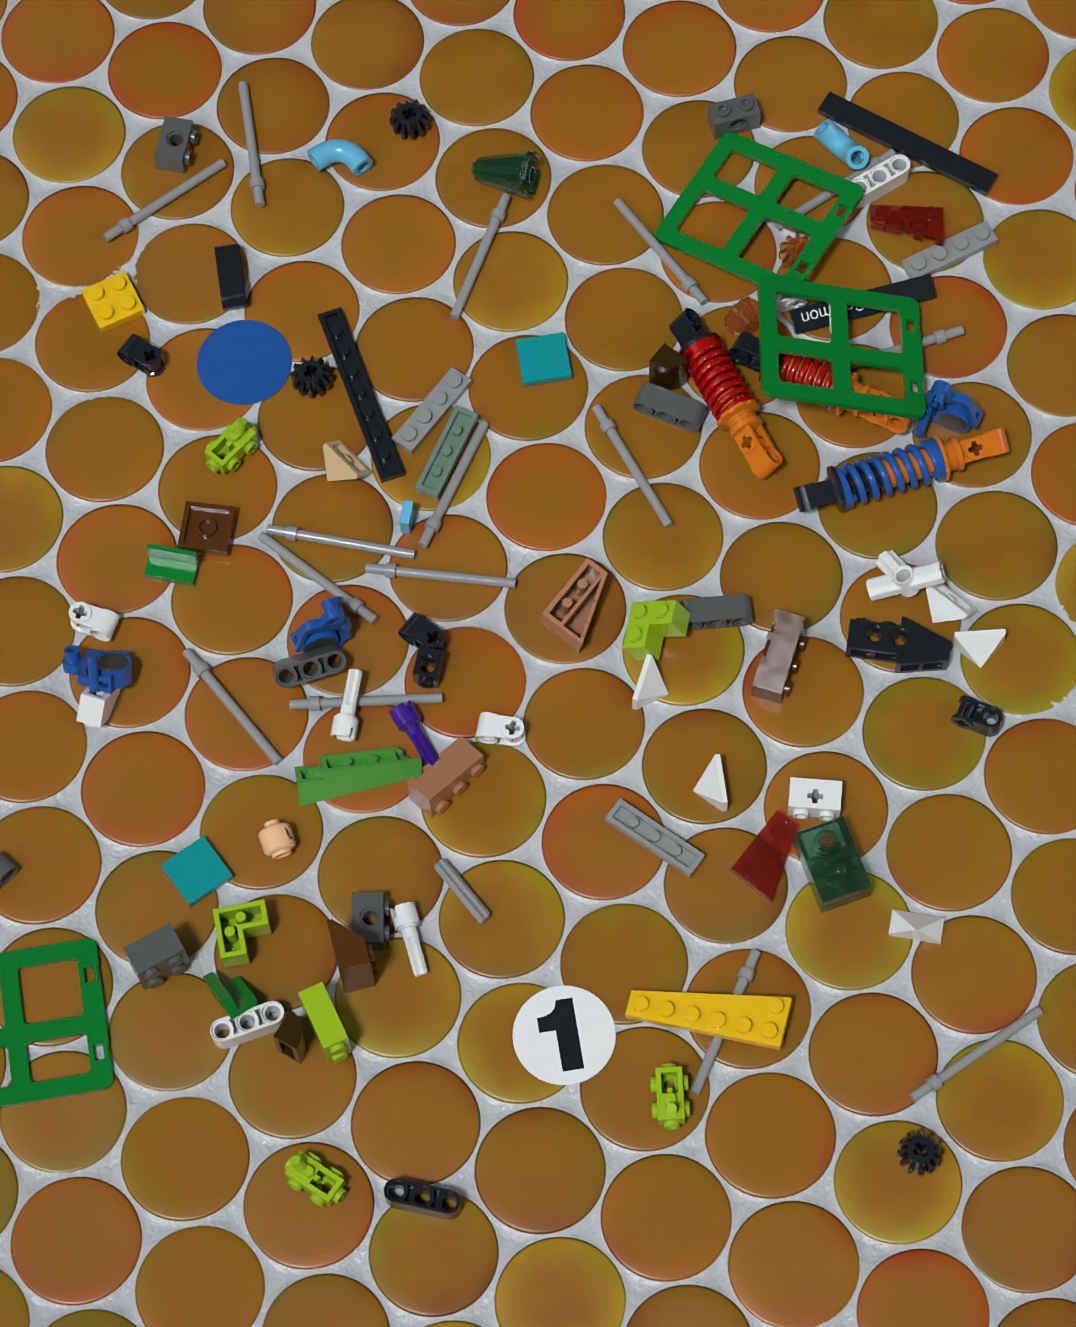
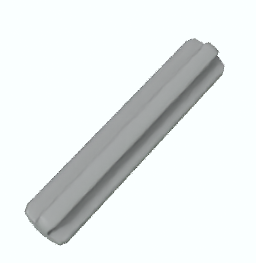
[434,858,490,923]

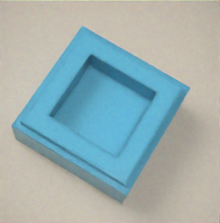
[399,500,415,534]

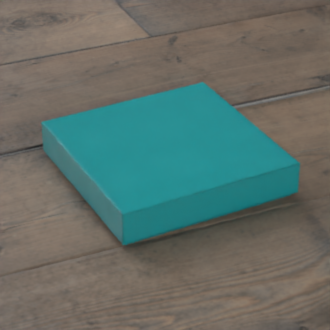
[515,332,572,387]
[161,836,233,907]

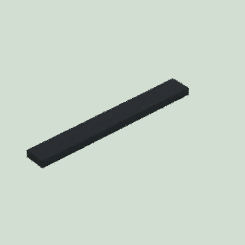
[818,91,998,196]
[318,307,405,483]

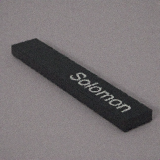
[789,274,936,334]

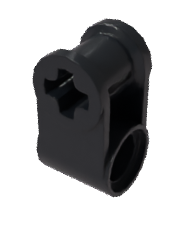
[117,334,165,377]
[398,612,447,654]
[951,695,1003,737]

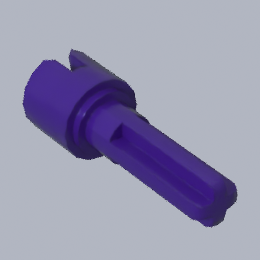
[389,700,438,765]

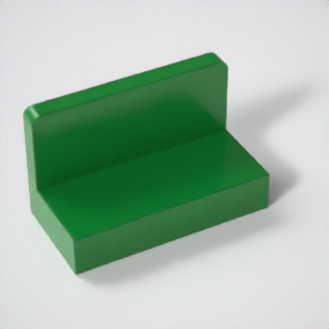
[144,544,199,587]
[203,972,258,1019]

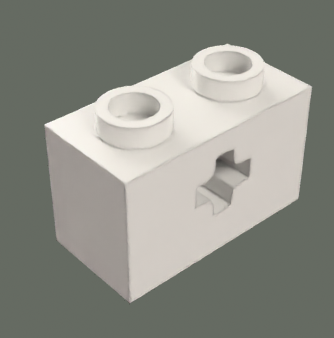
[787,777,842,821]

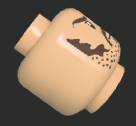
[258,819,296,860]

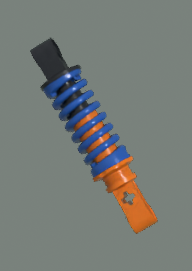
[793,427,1010,513]

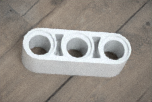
[851,154,910,208]
[210,1001,286,1049]

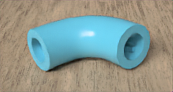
[814,119,869,170]
[307,139,373,176]

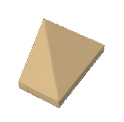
[323,440,372,481]

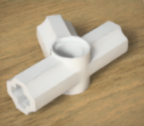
[866,550,946,601]

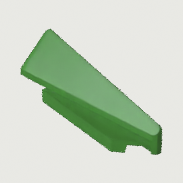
[294,747,422,806]

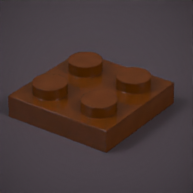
[177,501,236,556]

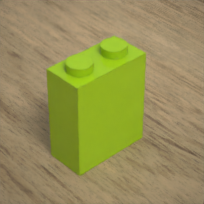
[298,982,352,1063]

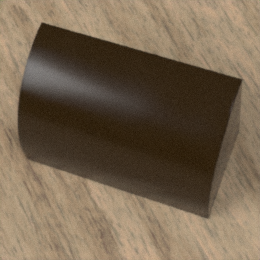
[649,343,688,390]
[273,1010,307,1064]

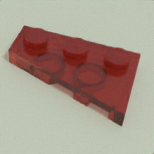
[870,205,944,247]
[730,810,798,903]

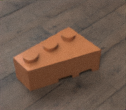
[539,557,608,653]
[407,736,484,818]

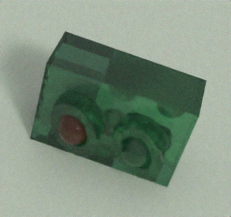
[793,816,872,913]

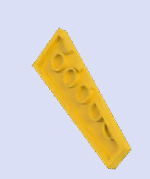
[625,990,793,1050]

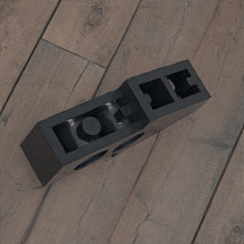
[845,616,951,673]

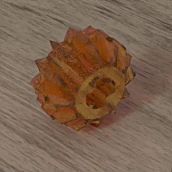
[778,232,809,274]
[724,296,759,337]

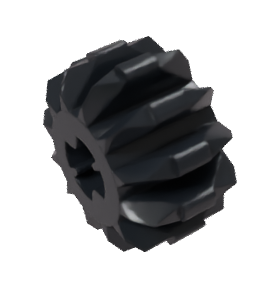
[389,99,430,140]
[290,355,333,399]
[897,1130,943,1177]

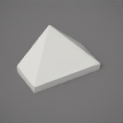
[926,583,977,623]
[952,629,1006,668]
[632,654,669,710]
[693,754,728,812]
[888,909,944,944]

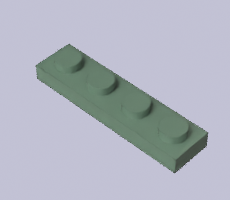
[415,405,479,500]

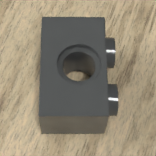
[707,93,761,140]
[154,116,198,173]
[352,892,390,950]

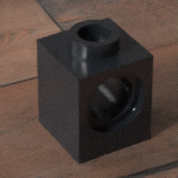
[412,646,445,689]

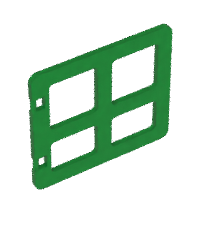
[655,132,864,298]
[757,275,926,419]
[0,938,114,1108]

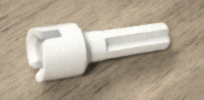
[330,669,362,742]
[390,902,428,977]

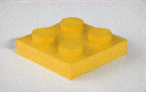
[81,271,146,333]

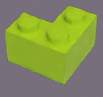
[622,600,691,661]
[212,899,272,968]

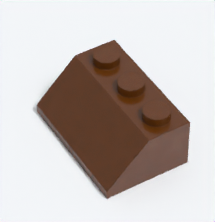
[327,919,378,993]

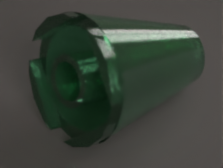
[471,151,540,199]

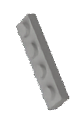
[901,221,998,279]
[392,367,472,455]
[605,798,705,878]

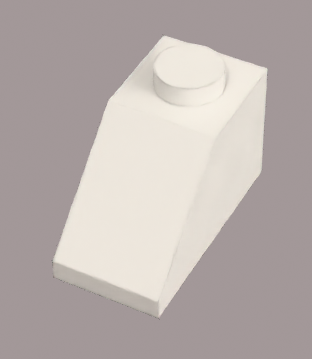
[76,687,121,728]

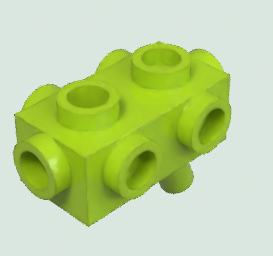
[204,417,258,475]
[650,1063,690,1130]
[284,1151,346,1207]

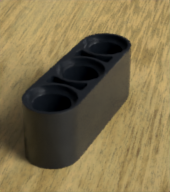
[214,243,247,310]
[384,1178,462,1220]

